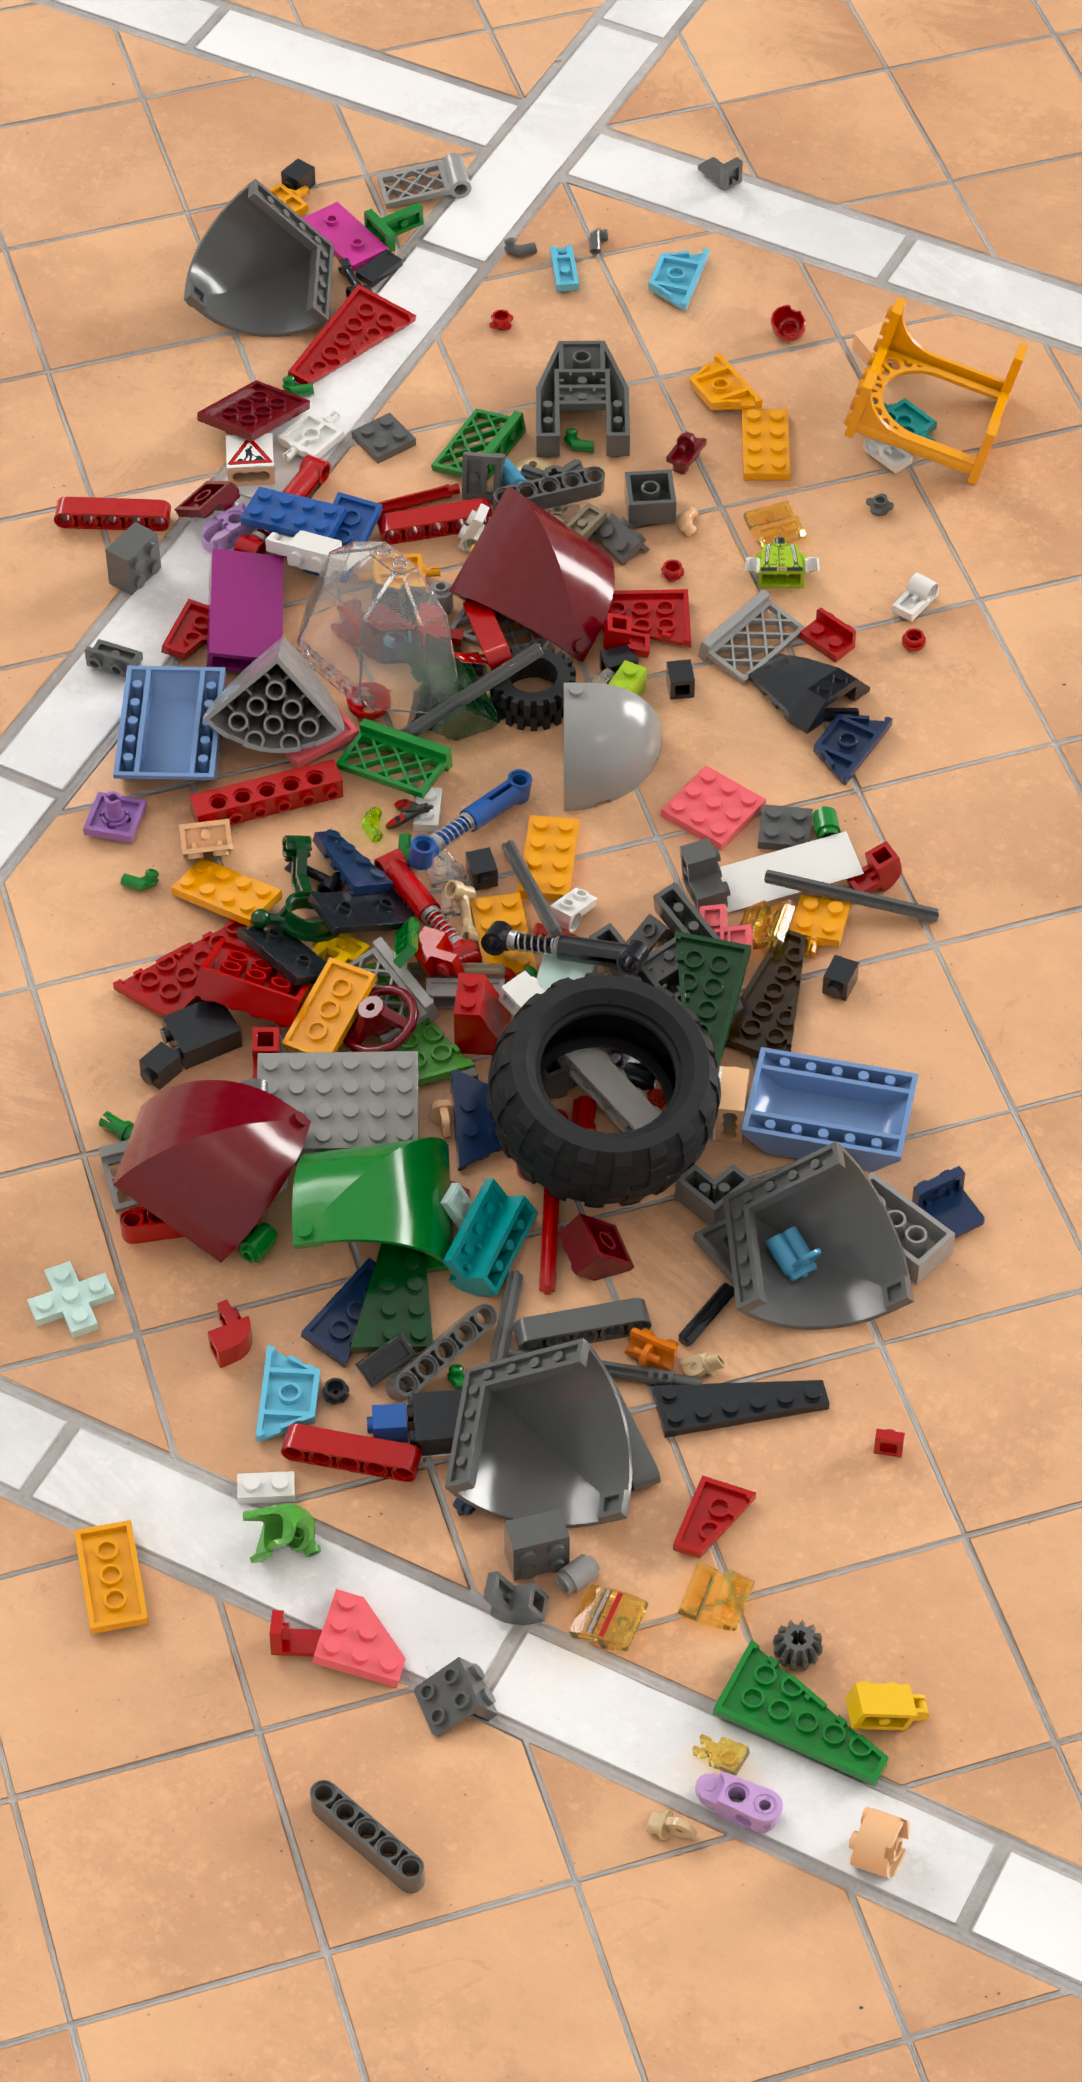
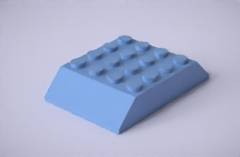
[113,665,226,780]
[741,1047,919,1172]

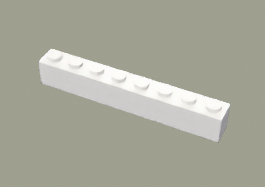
[498,971,662,1132]

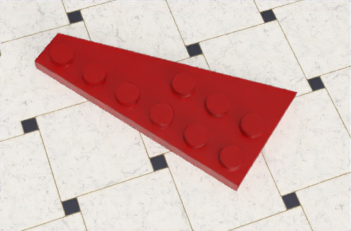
[288,284,416,385]
[602,589,691,648]
[113,920,249,1017]

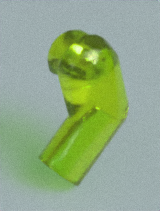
[361,806,383,843]

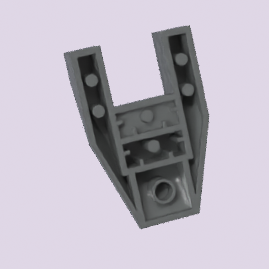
[536,341,630,457]
[589,882,743,1015]

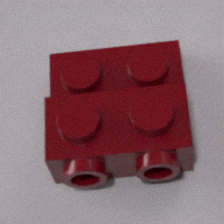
[174,481,241,519]

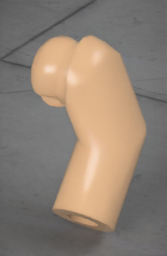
[677,506,698,536]

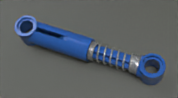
[408,769,532,870]

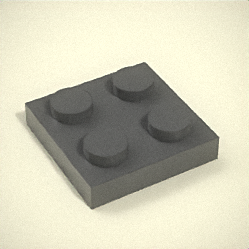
[351,413,416,464]
[758,804,813,850]

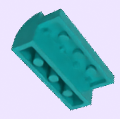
[442,1178,538,1296]

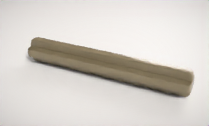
[407,963,506,979]

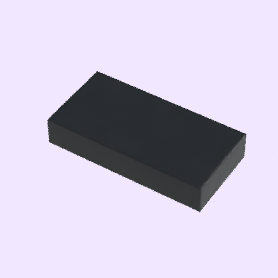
[356,250,403,287]
[355,1332,417,1388]

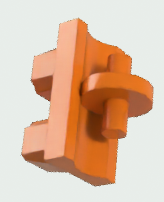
[625,1327,679,1371]

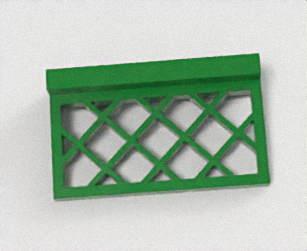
[431,409,526,481]
[336,718,453,799]

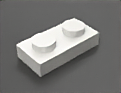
[413,787,443,832]
[237,1471,295,1504]

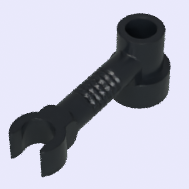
[338,258,372,298]
[284,858,344,893]

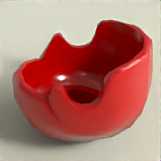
[771,305,806,342]

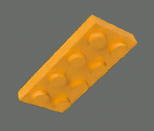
[741,409,790,480]
[518,815,580,901]
[171,858,283,926]
[470,892,537,981]
[282,957,378,1053]
[74,1520,149,1634]

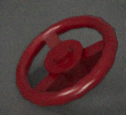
[343,985,419,1052]

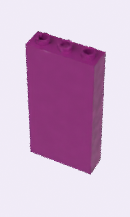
[206,548,284,673]

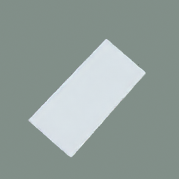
[720,831,864,913]

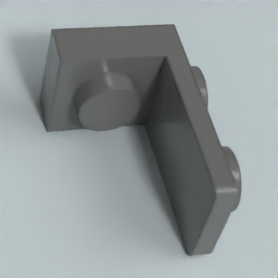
[698,157,743,191]
[626,913,675,953]

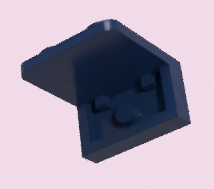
[912,1166,985,1238]

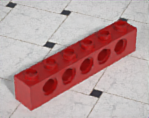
[189,759,344,825]

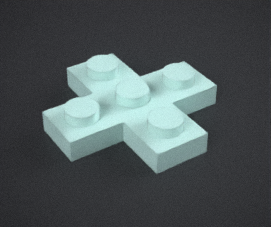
[27,1261,115,1338]

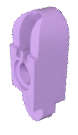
[202,502,255,553]
[695,1771,783,1833]

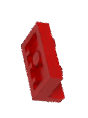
[799,607,856,663]

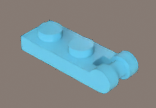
[550,245,579,292]

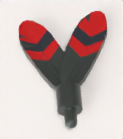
[385,799,434,829]

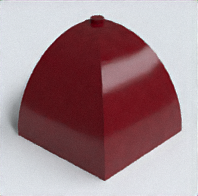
[449,487,615,662]
[113,1080,311,1263]

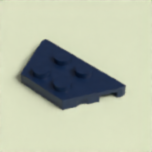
[813,714,893,785]
[451,1070,502,1170]

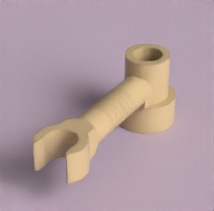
[444,880,479,941]

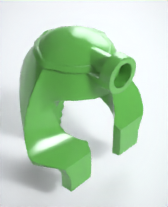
[243,1503,322,1564]

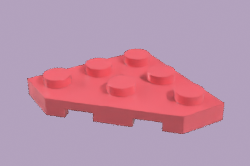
[312,1589,406,1688]

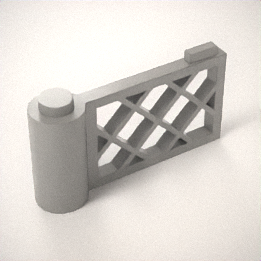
[377,153,472,209]

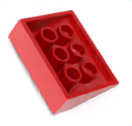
[193,938,314,1027]

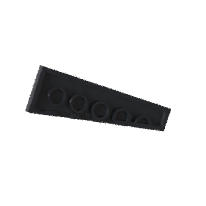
[652,1380,830,1438]

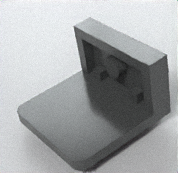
[414,1657,498,1737]

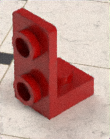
[269,1610,322,1657]

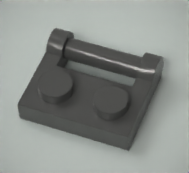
[462,452,506,502]

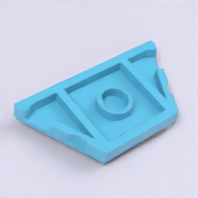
[649,249,709,311]
[256,1345,321,1442]

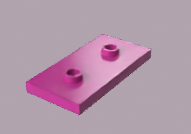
[303,202,389,271]

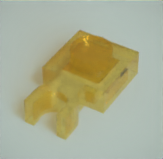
[692,1734,750,1776]

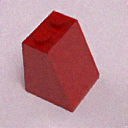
[454,973,512,1056]

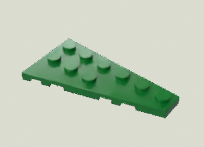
[713,1639,889,1787]

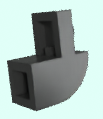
[541,1057,578,1099]
[483,1571,549,1625]

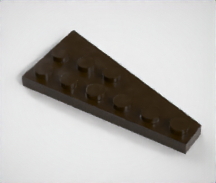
[726,927,806,1058]

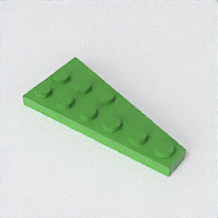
[364,962,475,1086]

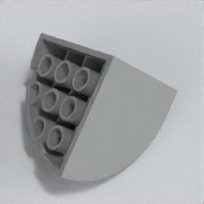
[203,636,344,753]
[564,683,662,811]

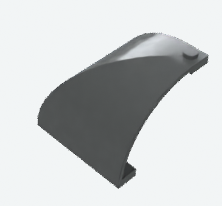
[184,179,334,337]
[723,1141,914,1330]
[445,1338,632,1528]

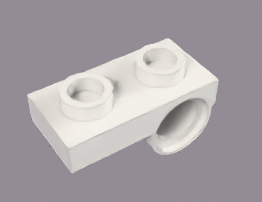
[863,437,913,474]
[457,503,489,553]
[892,573,939,622]
[550,888,597,933]

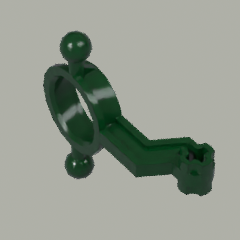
[251,835,339,943]

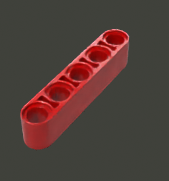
[54,497,172,531]
[377,498,493,545]
[462,600,513,670]
[119,1207,184,1244]
[281,1424,422,1482]

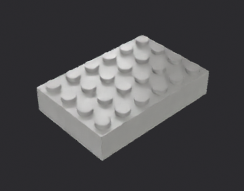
[257,1051,419,1163]

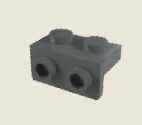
[593,513,650,565]
[84,639,143,677]

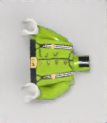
[745,537,820,588]

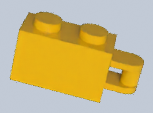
[845,1681,930,1731]

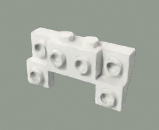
[265,530,374,576]

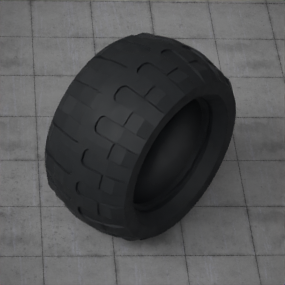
[487,972,721,1208]

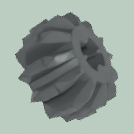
[773,1620,823,1671]

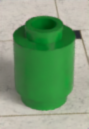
[812,806,841,839]
[239,1222,278,1263]

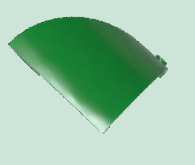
[292,1137,453,1273]

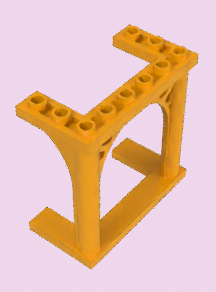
[843,297,1028,485]

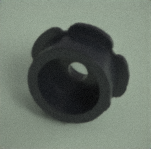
[322,1378,349,1404]

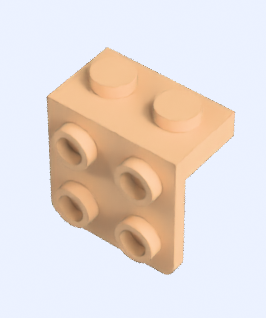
[179,819,234,859]

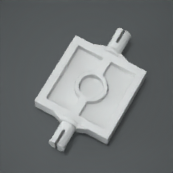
[278,411,344,462]

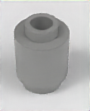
[429,581,453,617]
[555,1554,600,1595]

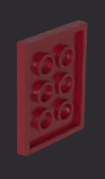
[197,380,310,442]

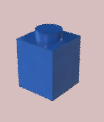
[367,1403,408,1443]

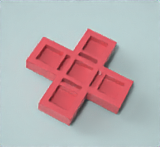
[700,904,753,952]

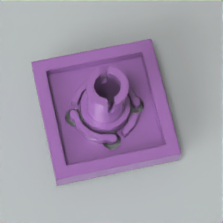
[83,791,147,844]

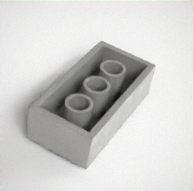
[868,1172,955,1285]

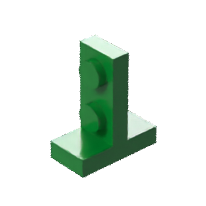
[364,202,424,252]

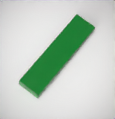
[393,916,419,968]

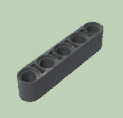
[493,466,605,512]
[513,1298,652,1351]
[386,1304,497,1401]
[608,1372,661,1492]
[310,1780,425,1893]

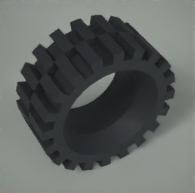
[490,643,576,731]

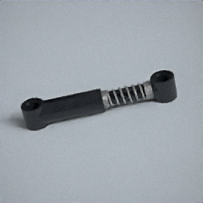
[481,921,649,975]

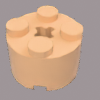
[849,1807,910,1879]

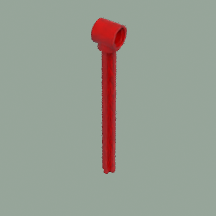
[539,1108,568,1295]

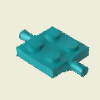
[873,398,937,441]

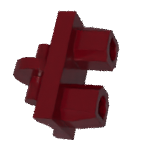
[666,431,707,474]

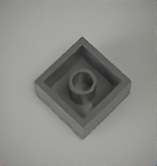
[624,469,676,525]
[105,522,161,595]
[504,1508,570,1581]

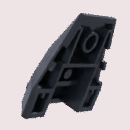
[748,653,870,734]

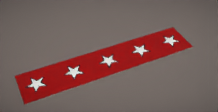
[450,652,488,664]

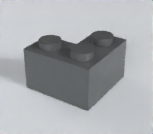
[680,838,731,913]
[675,1164,753,1226]

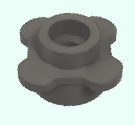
[866,493,894,516]

